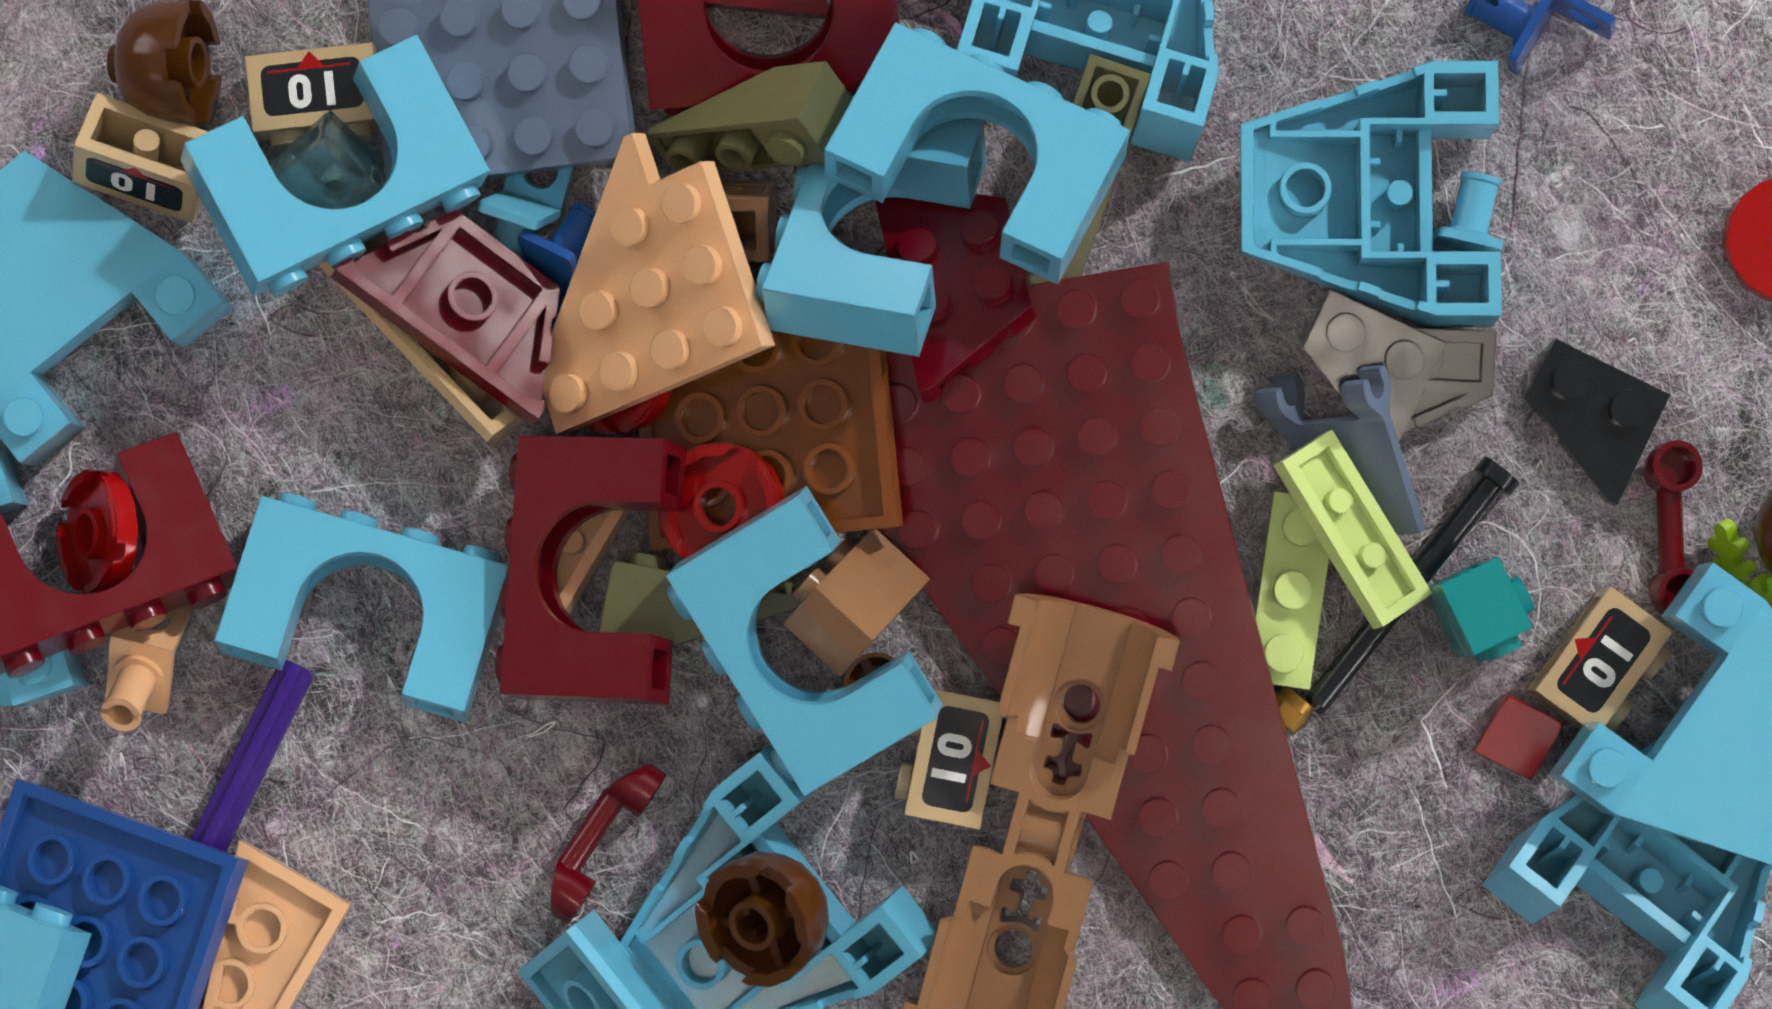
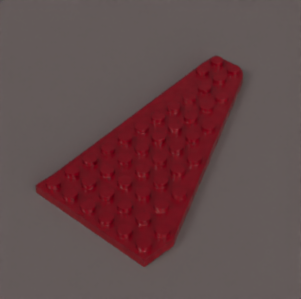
[881,262,1354,1009]

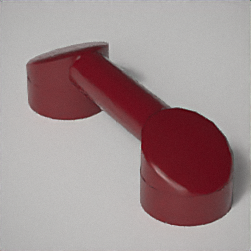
[1643,440,1703,615]
[550,764,667,924]

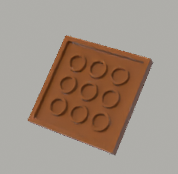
[639,282,903,551]

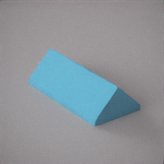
[517,910,673,1009]

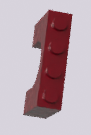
[638,0,899,115]
[0,432,237,678]
[495,436,686,705]

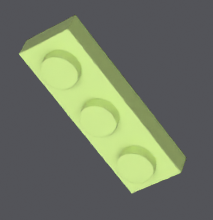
[1273,430,1433,629]
[1254,491,1329,690]

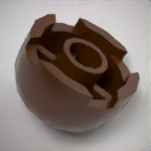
[107,0,222,125]
[695,852,829,987]

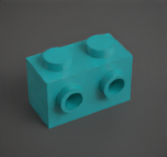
[1427,557,1535,663]

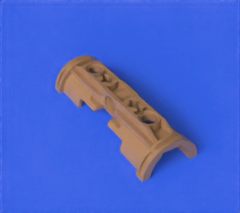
[902,594,1180,1009]

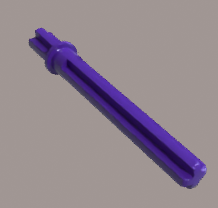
[190,660,313,852]

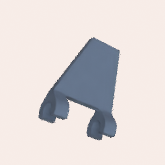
[1255,365,1425,535]

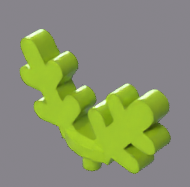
[1707,518,1772,608]

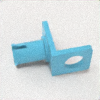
[477,167,575,259]
[1433,171,1504,251]

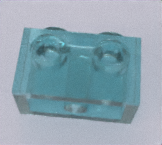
[269,110,384,209]

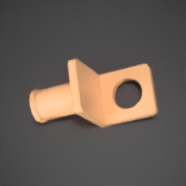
[101,604,191,731]

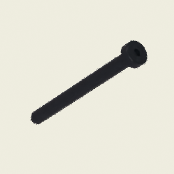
[1305,456,1520,714]

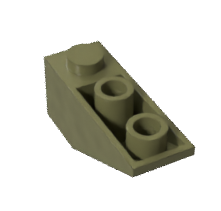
[646,61,853,173]
[599,551,800,646]

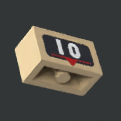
[245,42,379,149]
[72,93,208,224]
[1526,586,1673,731]
[894,689,1003,830]

